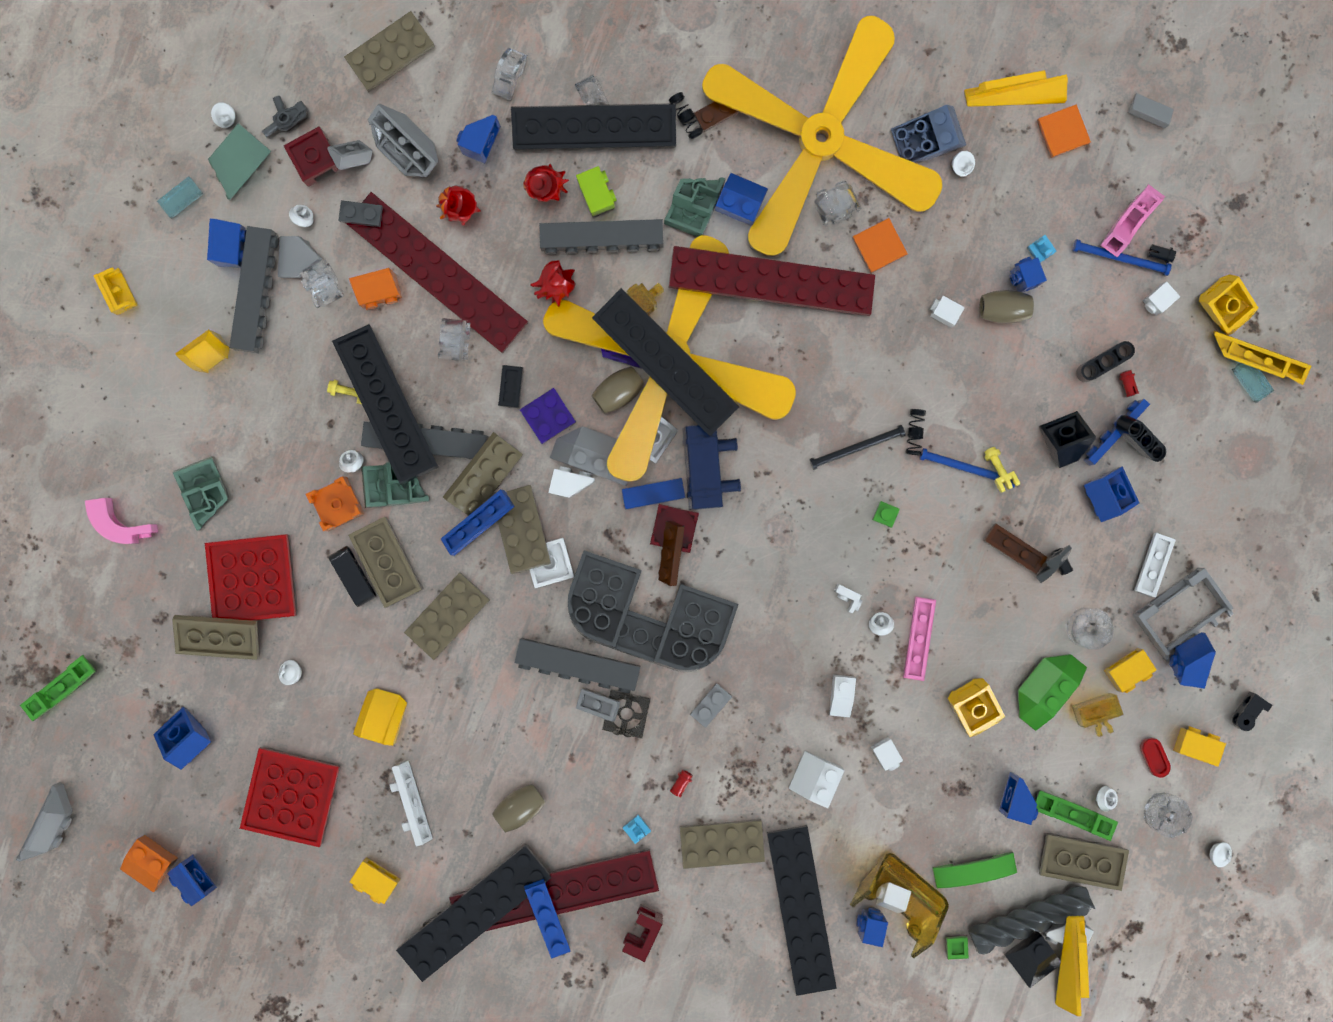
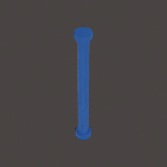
[1072,239,1172,276]
[920,448,1018,488]

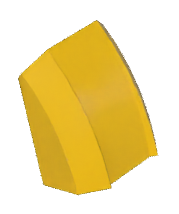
[1199,274,1259,335]
[175,329,229,373]
[948,678,1005,737]
[353,688,407,746]

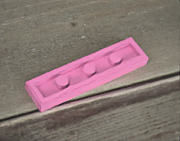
[903,597,936,681]

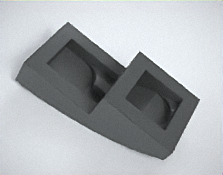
[1036,545,1072,583]

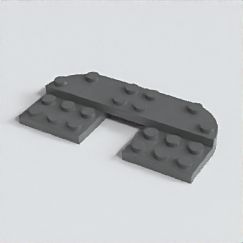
[568,550,739,672]

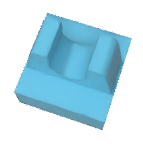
[1027,235,1057,263]
[622,814,651,844]

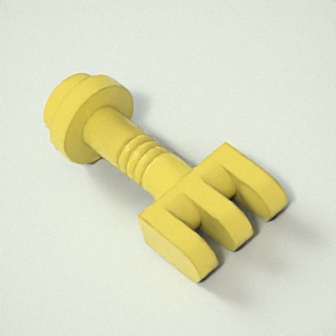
[327,379,362,405]
[984,447,1020,493]

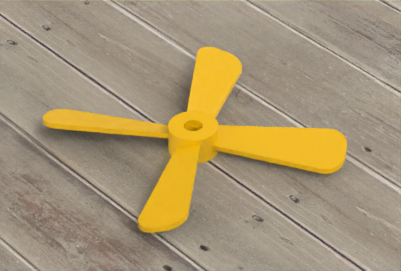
[702,16,942,256]
[543,235,796,482]

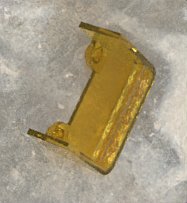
[850,853,949,959]

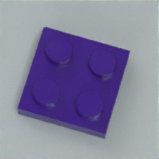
[520,388,576,444]

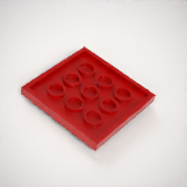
[205,534,296,620]
[239,747,340,847]

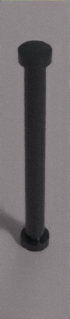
[809,425,906,470]

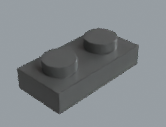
[338,200,383,227]

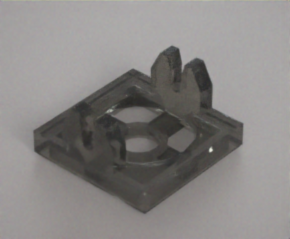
[602,689,651,738]

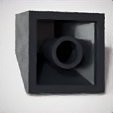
[1040,411,1096,468]
[1004,931,1061,988]

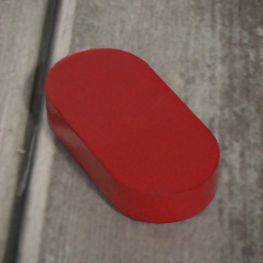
[1140,737,1171,778]

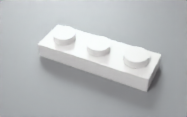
[1134,533,1176,598]

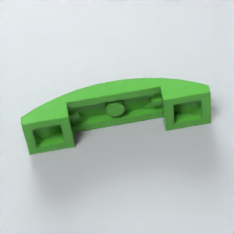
[20,655,96,721]
[1035,790,1118,841]
[933,852,1017,889]

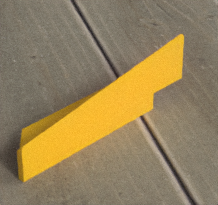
[964,70,1068,107]
[1213,330,1312,385]
[1055,916,1089,1016]

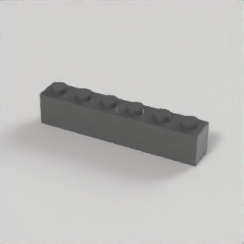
[539,219,663,254]
[229,226,278,354]
[361,421,489,459]
[514,638,641,694]

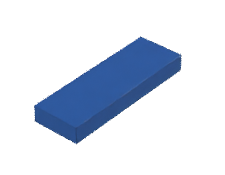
[622,478,686,509]

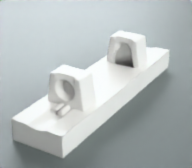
[390,761,433,846]

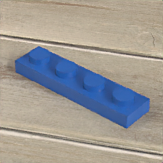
[1084,399,1150,466]
[441,489,515,556]
[524,879,571,959]

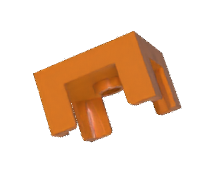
[305,476,365,531]

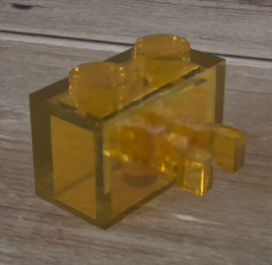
[627,283,664,315]
[1072,693,1124,737]

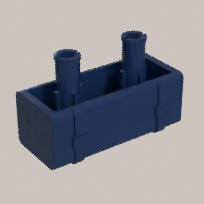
[682,425,741,510]

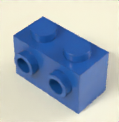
[1009,256,1047,292]
[856,907,888,947]

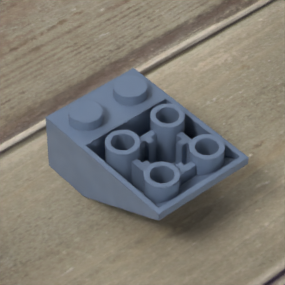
[891,105,966,163]

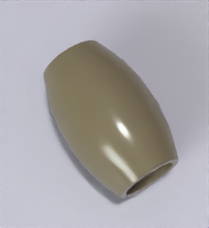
[979,290,1034,323]
[592,366,645,414]
[492,784,546,833]

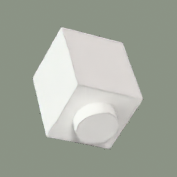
[1143,282,1180,316]
[930,296,965,328]
[871,737,903,771]
[876,882,911,913]

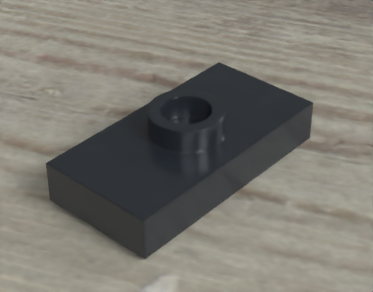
[498,365,523,408]

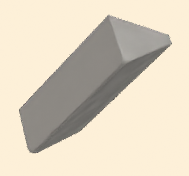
[1128,93,1174,128]
[327,140,373,170]

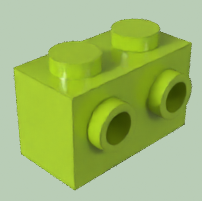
[576,166,617,217]

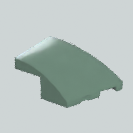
[208,123,271,200]
[664,177,725,237]
[173,456,228,531]
[361,462,429,508]

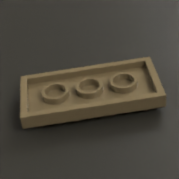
[344,11,435,92]
[443,432,523,516]
[491,485,551,574]
[348,517,423,608]
[404,572,490,660]
[172,615,259,660]
[680,819,765,869]
[1039,834,1129,891]

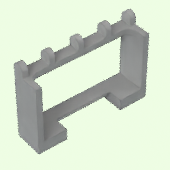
[1132,568,1234,662]

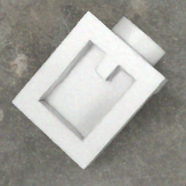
[834,584,863,614]

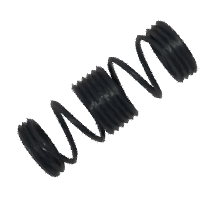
[669,92,703,139]
[905,409,926,455]

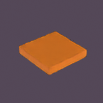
[1037,104,1091,158]
[852,218,908,273]

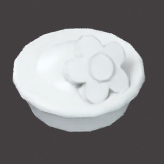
[211,102,235,128]
[952,151,975,176]
[289,205,313,227]
[339,450,363,473]
[869,612,894,635]
[278,660,302,685]
[1096,786,1118,812]
[1209,842,1232,867]

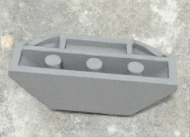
[368,104,438,177]
[550,426,628,486]
[16,782,73,862]

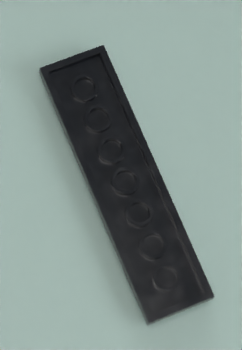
[511,103,676,149]
[592,288,740,436]
[332,324,439,485]
[767,825,837,996]
[396,844,552,982]

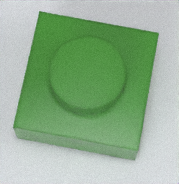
[872,501,900,528]
[946,936,969,960]

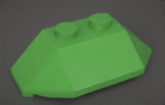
[1018,654,1087,731]

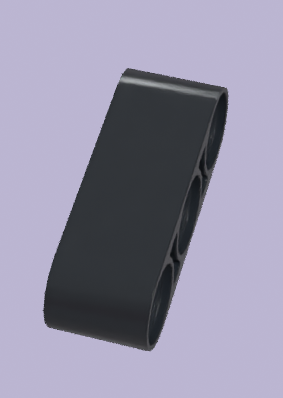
[1076,341,1135,382]
[1116,415,1167,462]
[328,546,376,607]

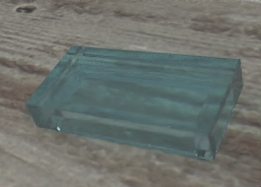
[157,176,203,218]
[1232,363,1274,403]

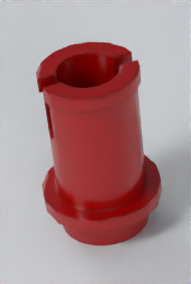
[1119,370,1139,397]
[670,770,693,798]

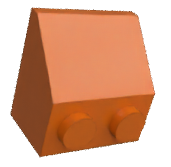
[349,268,402,310]
[120,835,178,893]

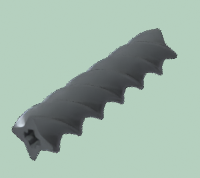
[968,887,1095,955]

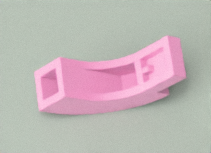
[1101,184,1165,257]
[85,498,158,544]

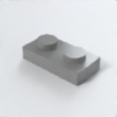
[690,683,732,728]
[576,689,621,722]

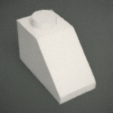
[829,674,856,717]

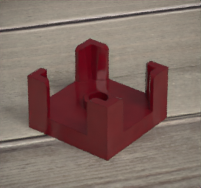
[283,126,339,187]
[650,504,699,553]
[622,904,663,962]

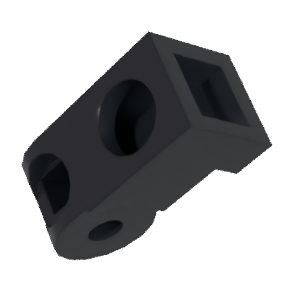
[1232,691,1273,731]

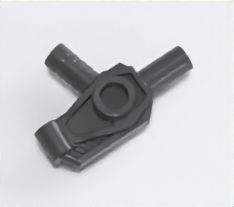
[262,96,308,137]

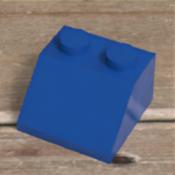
[456,115,501,164]
[715,173,768,226]
[207,218,246,268]
[1084,466,1140,522]
[1169,632,1216,689]
[153,707,211,770]
[999,772,1038,825]
[167,855,217,906]

